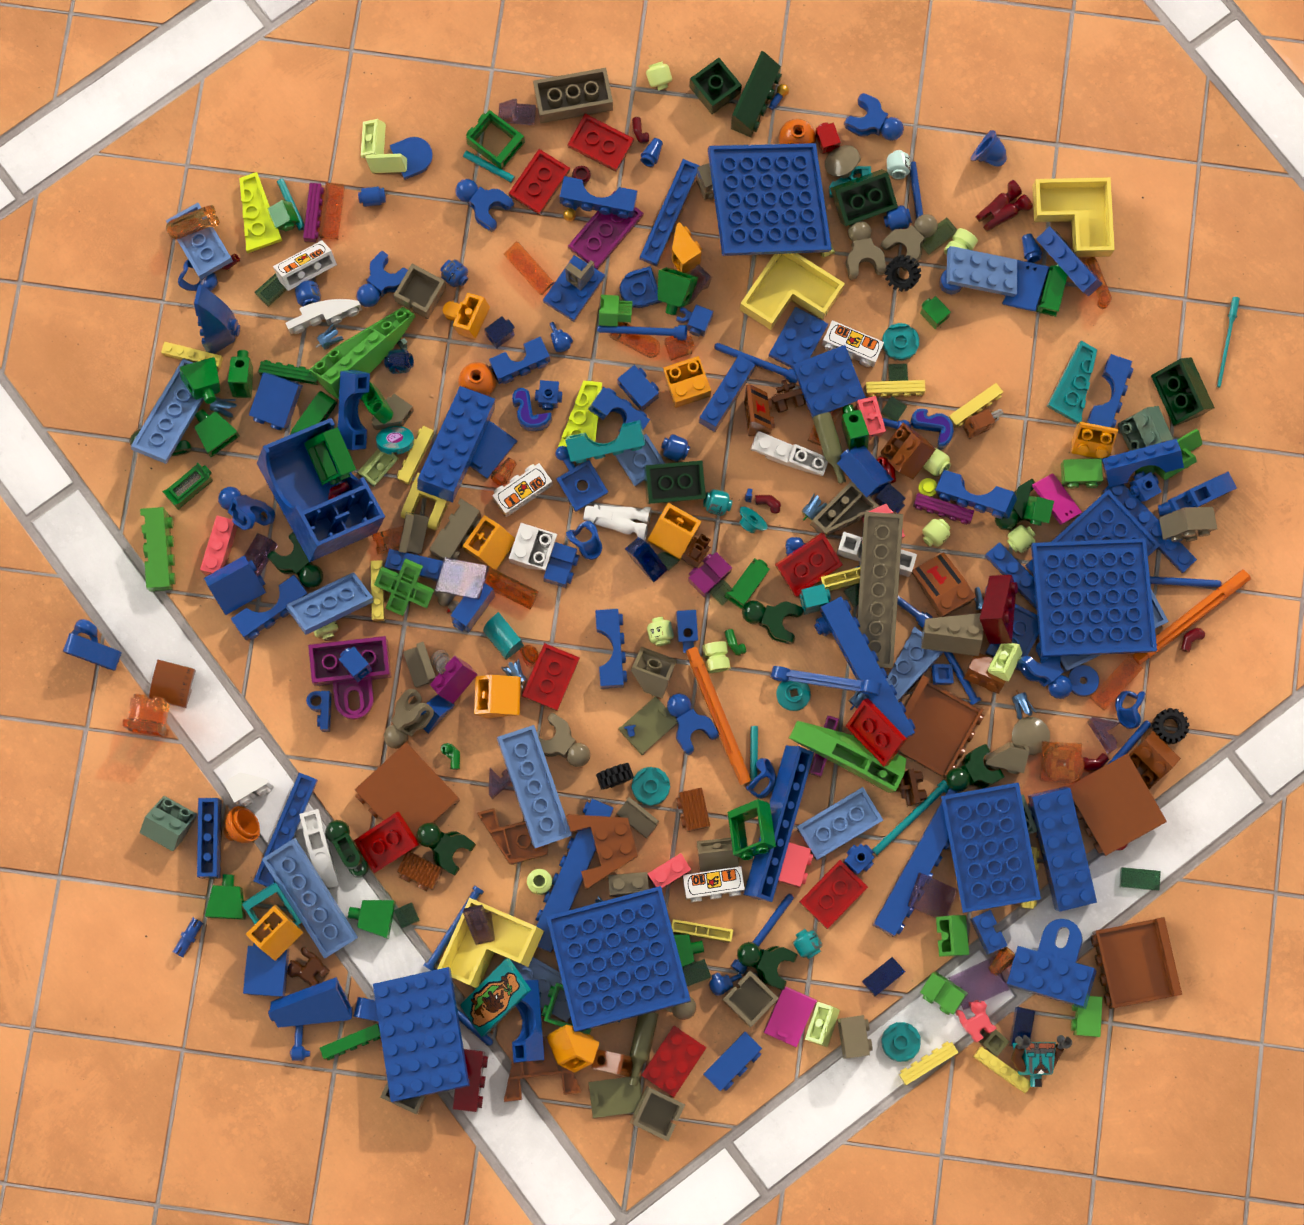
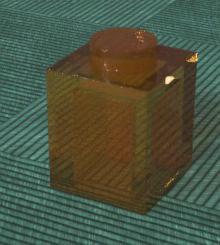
[664,335,694,361]

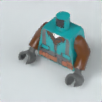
[1011,1035,1072,1087]

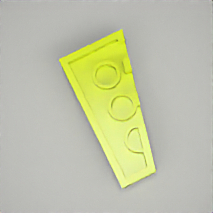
[239,172,282,253]
[557,380,602,448]

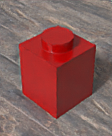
[815,122,841,154]

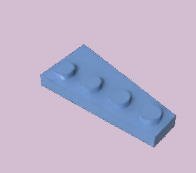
[886,626,944,702]

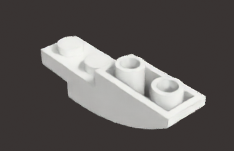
[286,299,362,334]
[750,431,828,476]
[299,809,339,889]

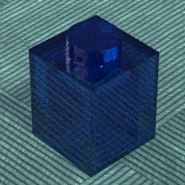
[484,316,515,349]
[875,483,906,514]

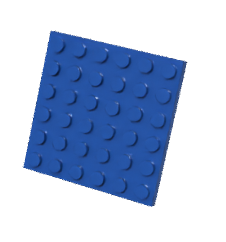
[708,143,832,256]
[1031,538,1157,657]
[546,886,691,1032]

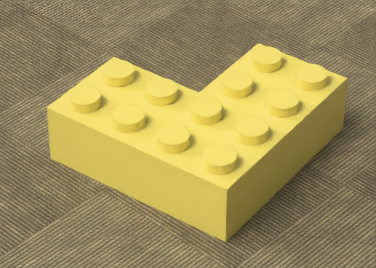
[1032,177,1115,257]
[740,253,845,330]
[437,898,544,988]

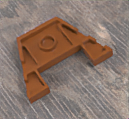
[477,808,548,865]
[566,814,638,889]
[504,1036,581,1102]

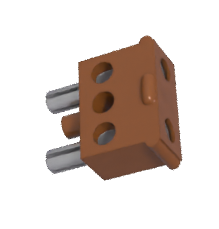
[963,409,1003,439]

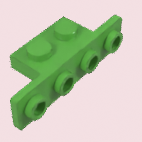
[1135,429,1203,480]

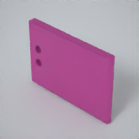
[1032,473,1082,525]
[764,986,817,1047]

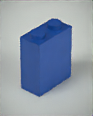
[249,372,303,430]
[837,446,894,498]
[204,555,266,615]
[450,578,495,633]
[243,943,290,997]

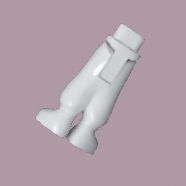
[583,504,652,542]

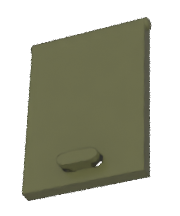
[618,696,677,755]
[588,1076,642,1118]

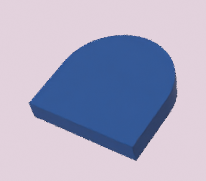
[390,137,433,180]
[620,266,661,308]

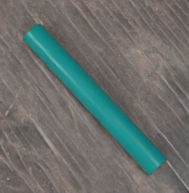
[463,150,515,183]
[277,179,305,231]
[750,726,758,783]

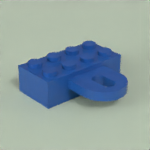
[1007,919,1097,1009]

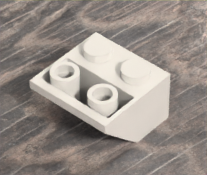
[509,523,557,571]
[223,773,274,807]

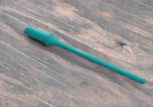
[1217,297,1240,388]

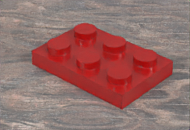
[567,114,634,172]
[508,149,570,215]
[775,533,843,597]
[522,643,580,711]
[846,698,907,767]
[353,811,419,873]
[799,860,868,929]
[641,1026,707,1097]

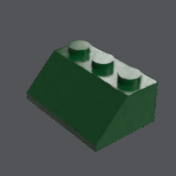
[1151,357,1215,426]

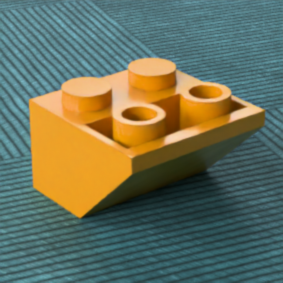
[671,222,702,273]
[663,356,711,408]
[1071,422,1118,459]
[647,503,702,560]
[463,515,515,571]
[474,675,521,718]
[246,905,303,961]
[547,1025,600,1073]

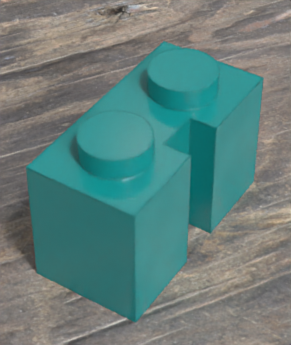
[799,584,831,615]

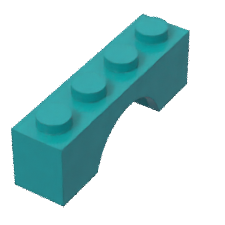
[565,420,646,463]

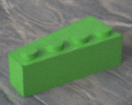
[140,507,176,592]

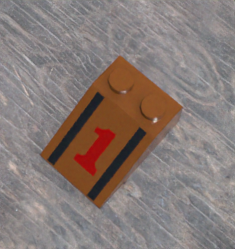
[744,385,775,436]
[912,552,976,617]

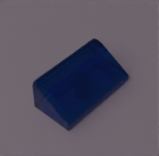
[862,957,905,997]
[1009,1007,1035,1047]

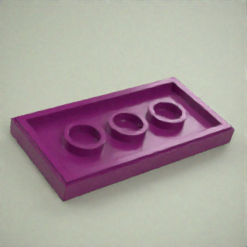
[568,191,644,269]

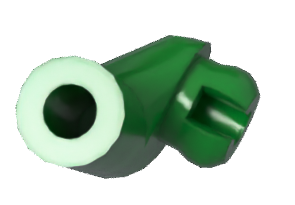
[724,629,747,656]
[440,743,460,770]

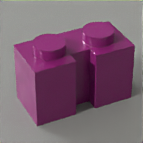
[688,552,732,597]
[430,655,478,704]

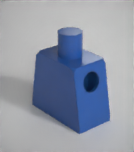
[676,610,698,653]

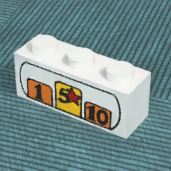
[273,241,337,291]
[822,320,884,367]
[492,463,553,517]
[683,866,745,903]

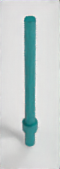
[872,780,950,855]

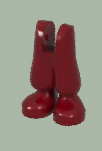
[976,180,1033,231]

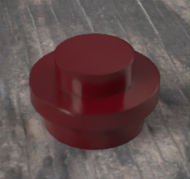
[572,166,591,184]

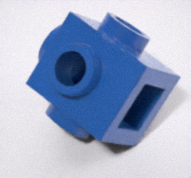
[535,380,562,410]
[1129,471,1162,502]
[843,844,875,875]

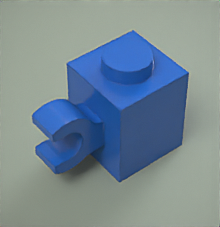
[676,305,713,337]

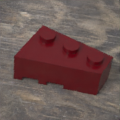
[980,574,1018,644]
[453,1049,488,1112]

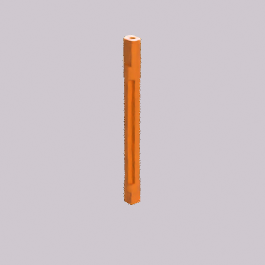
[1133,569,1251,665]
[686,646,751,785]

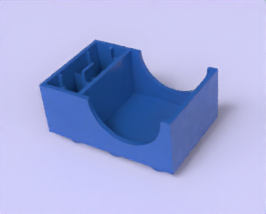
[257,418,385,562]

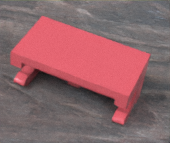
[855,396,886,440]

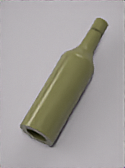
[812,412,846,484]
[629,1012,658,1086]

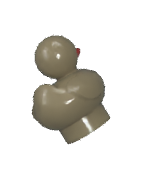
[434,582,460,613]

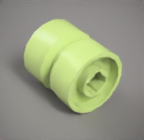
[944,228,978,256]
[702,641,731,673]

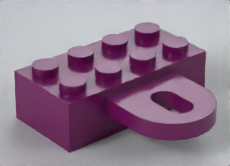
[308,636,391,720]

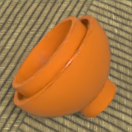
[779,119,816,144]
[458,362,496,396]
[224,806,260,843]

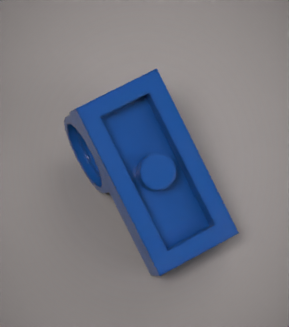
[306,691,332,732]

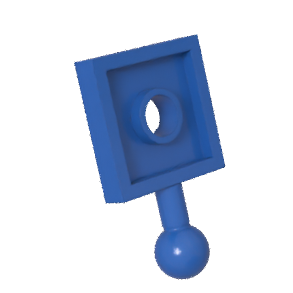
[555,446,608,512]

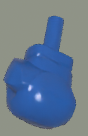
[550,322,573,352]
[785,537,806,556]
[709,973,742,996]

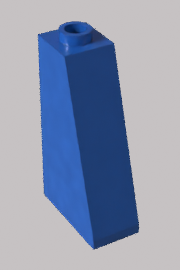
[268,977,352,1028]

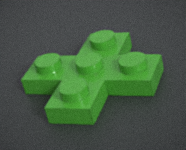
[374,559,435,616]

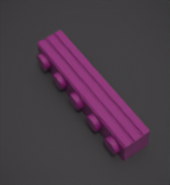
[303,183,324,243]
[913,493,974,525]
[809,715,839,778]

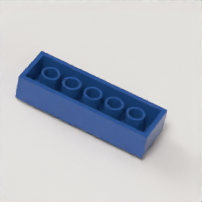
[417,386,495,503]
[1028,786,1097,912]

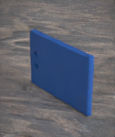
[1002,260,1049,312]
[470,421,517,479]

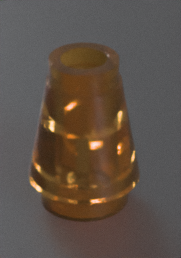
[491,457,517,486]
[988,947,1015,976]

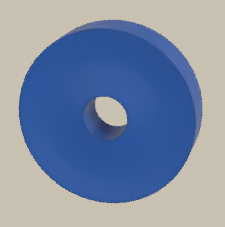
[1068,665,1099,697]

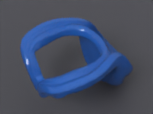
[178,260,218,291]
[566,521,602,559]
[72,619,98,643]
[1115,691,1146,729]
[746,758,776,799]

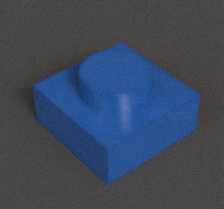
[931,664,954,685]

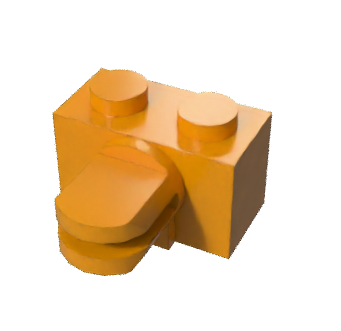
[442,292,490,340]

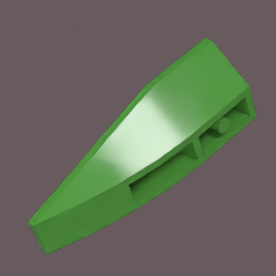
[309,307,415,399]
[789,721,906,793]

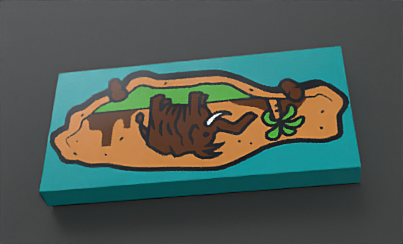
[460,958,531,1037]

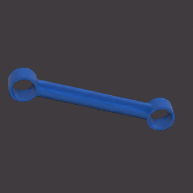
[770,666,881,696]

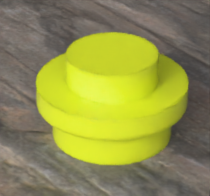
[919,478,937,497]

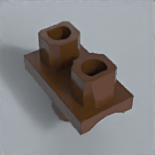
[772,380,805,413]
[681,534,711,568]
[896,768,928,807]

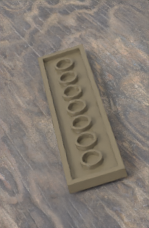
[857,512,903,668]

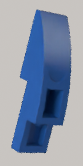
[1168,472,1237,512]

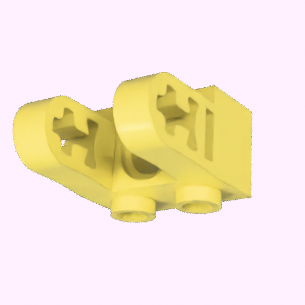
[401,472,450,531]

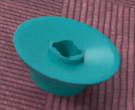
[739,507,768,533]
[776,681,811,711]

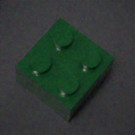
[689,58,742,114]

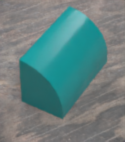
[483,612,524,660]

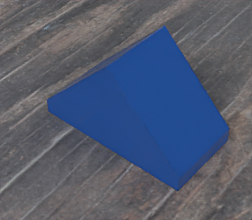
[421,695,455,734]

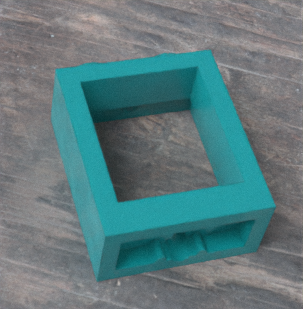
[242,882,301,928]

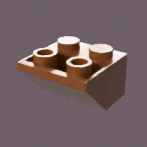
[880,423,936,479]
[1129,731,1181,789]

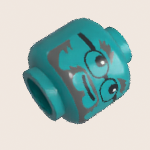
[703,489,732,516]
[793,929,822,959]

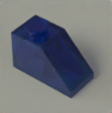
[625,537,667,582]

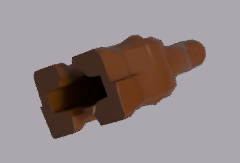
[288,947,330,987]

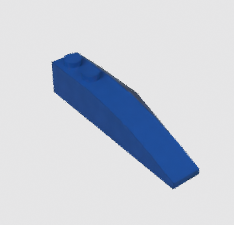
[194,285,240,354]

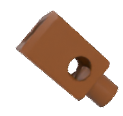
[592,1049,633,1077]

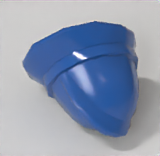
[971,130,1007,167]

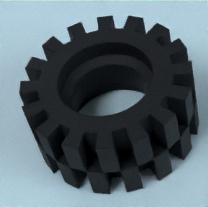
[885,255,921,292]
[1152,708,1190,745]
[596,763,634,790]

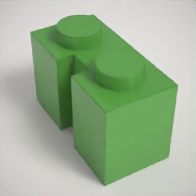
[1061,458,1103,489]
[936,915,969,957]
[920,971,968,1015]
[1071,996,1103,1037]

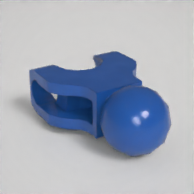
[844,93,904,141]
[455,179,514,232]
[356,251,408,307]
[218,487,275,530]
[1017,642,1072,699]
[667,693,719,755]

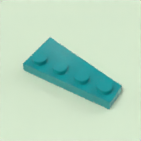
[1047,341,1097,424]

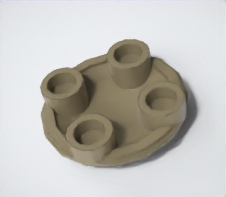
[825,145,861,178]
[1011,717,1050,755]

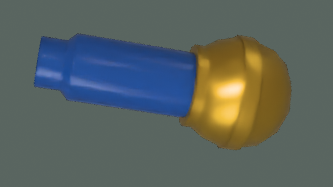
[769,84,789,110]
[563,206,578,221]

